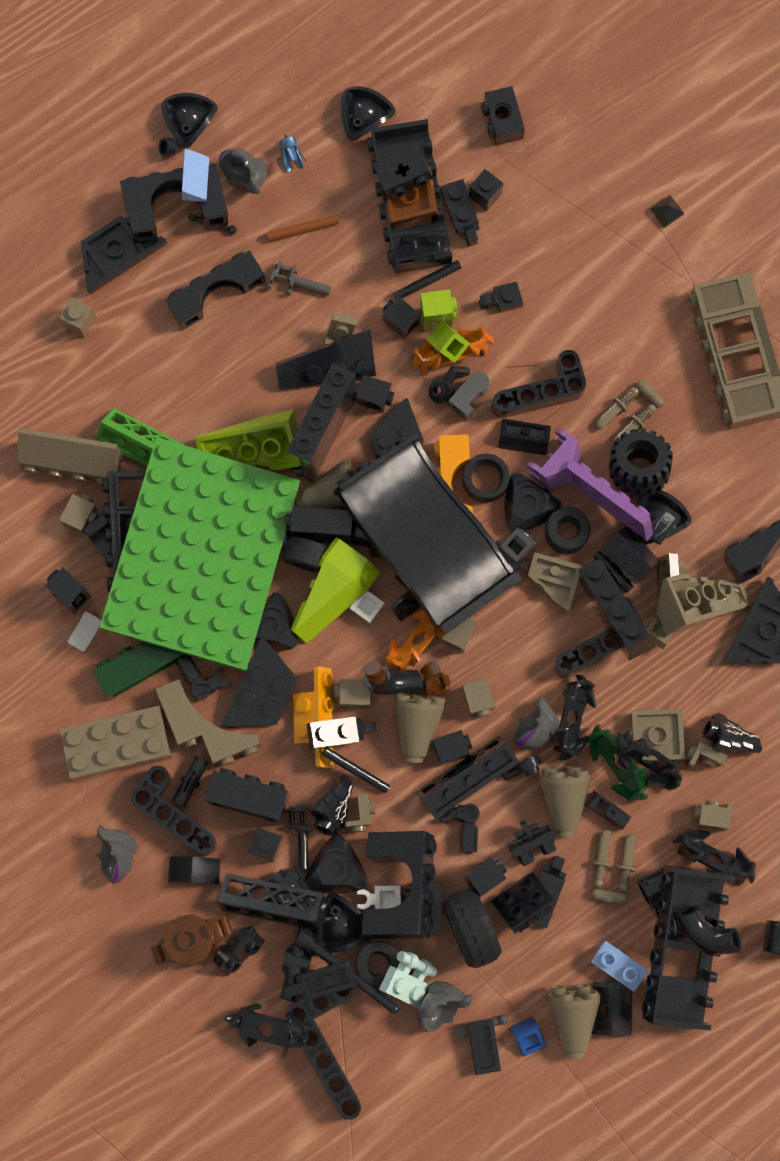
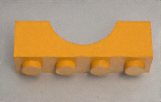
[434,434,473,513]

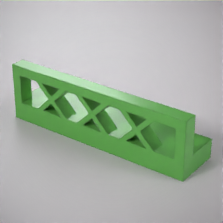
[95,408,186,467]

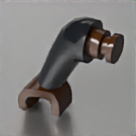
[363,659,451,696]

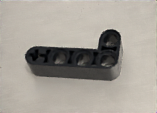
[492,350,586,418]
[554,597,645,678]
[131,766,217,856]

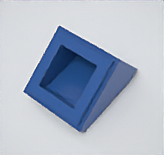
[510,1017,546,1057]

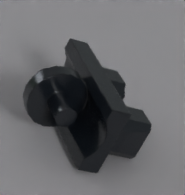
[507,820,556,866]

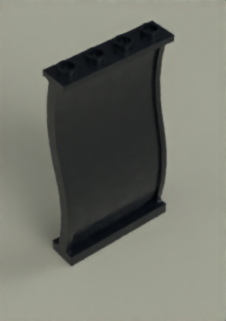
[333,433,522,639]

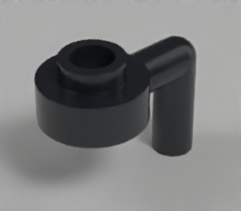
[429,366,470,403]
[501,754,542,780]

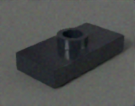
[467,1018,501,1075]

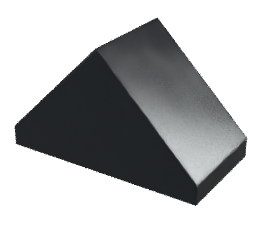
[168,856,221,885]

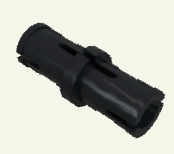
[171,756,209,808]

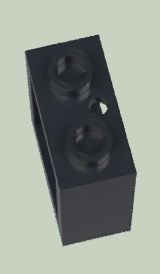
[286,506,353,545]

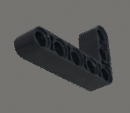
[286,987,361,1120]

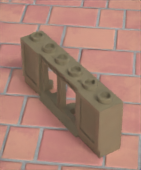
[688,272,780,430]

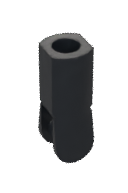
[585,791,631,831]

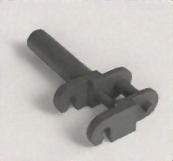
[268,261,331,296]

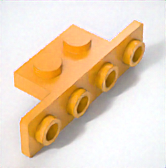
[293,666,334,769]

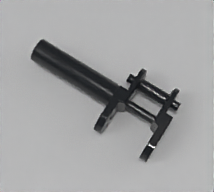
[285,805,317,870]

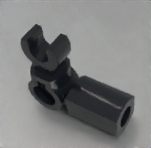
[175,655,231,701]
[439,803,480,853]

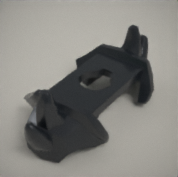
[553,674,597,761]
[616,730,682,791]
[673,827,756,885]
[225,1003,309,1057]

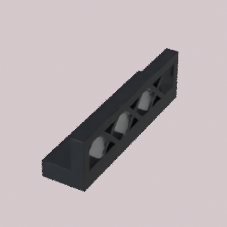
[416,736,519,819]
[217,873,325,931]

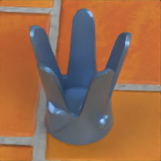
[278,134,307,172]

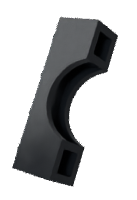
[166,250,266,330]
[578,559,651,661]

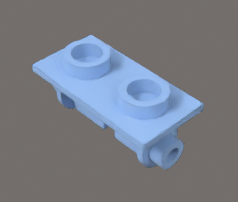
[591,941,649,991]

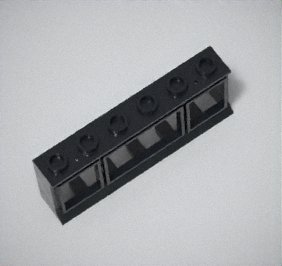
[102,471,146,592]

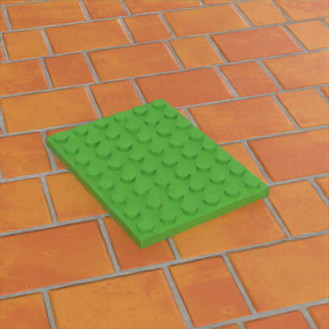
[99,437,300,671]

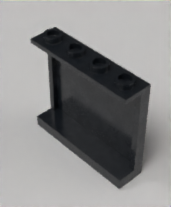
[287,363,356,483]

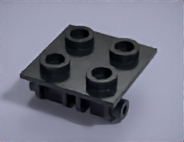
[491,872,557,934]

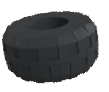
[442,888,502,968]

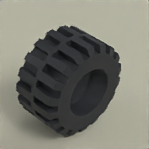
[609,428,673,497]

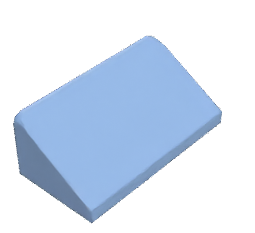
[182,149,209,202]

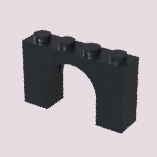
[120,163,228,243]
[362,831,437,939]

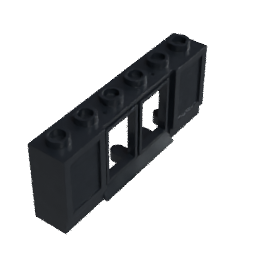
[367,119,452,273]
[642,864,733,1031]

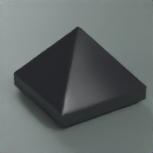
[651,195,684,228]

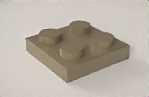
[631,709,685,762]

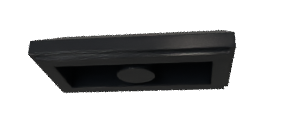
[498,419,551,455]

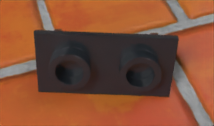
[213,925,266,976]

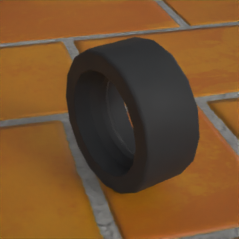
[462,453,510,503]

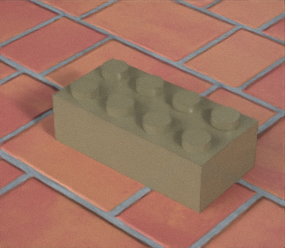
[60,706,173,781]

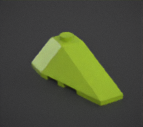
[195,410,302,470]
[291,537,381,644]

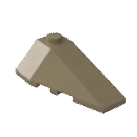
[656,573,751,635]

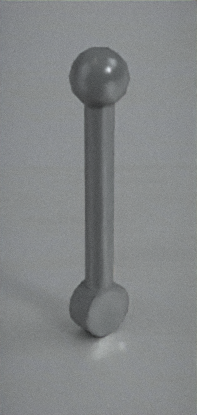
[456,1014,508,1037]

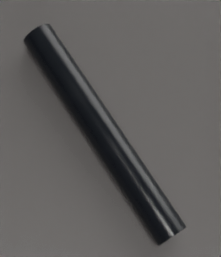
[393,260,461,299]
[322,747,390,793]

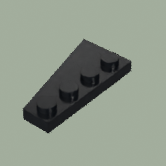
[276,327,376,389]

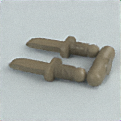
[596,380,664,441]
[591,830,636,904]

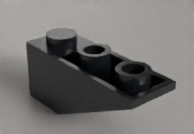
[724,520,780,585]

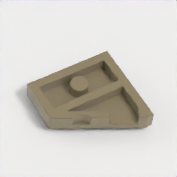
[527,552,582,613]

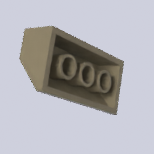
[17,428,123,486]

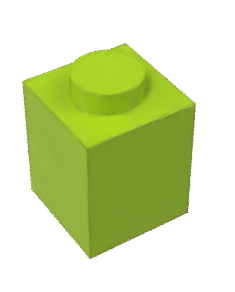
[426,320,470,363]

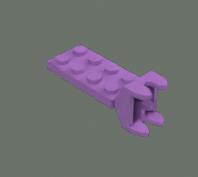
[526,428,653,541]

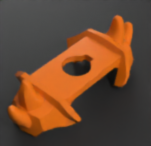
[412,327,494,375]
[385,609,436,670]

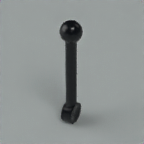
[188,213,237,235]

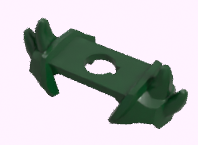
[588,724,648,801]

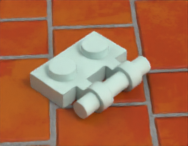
[379,951,437,1008]

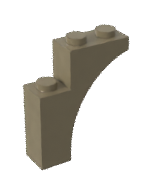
[156,679,261,767]

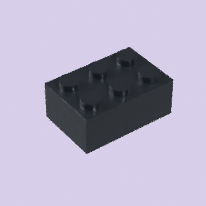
[205,768,290,824]

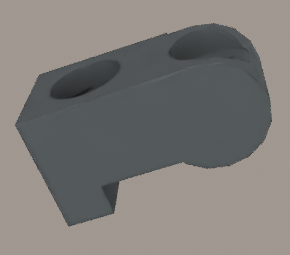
[448,372,490,421]
[500,528,537,562]

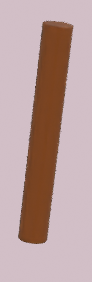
[266,215,339,242]

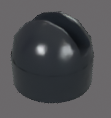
[158,137,179,157]

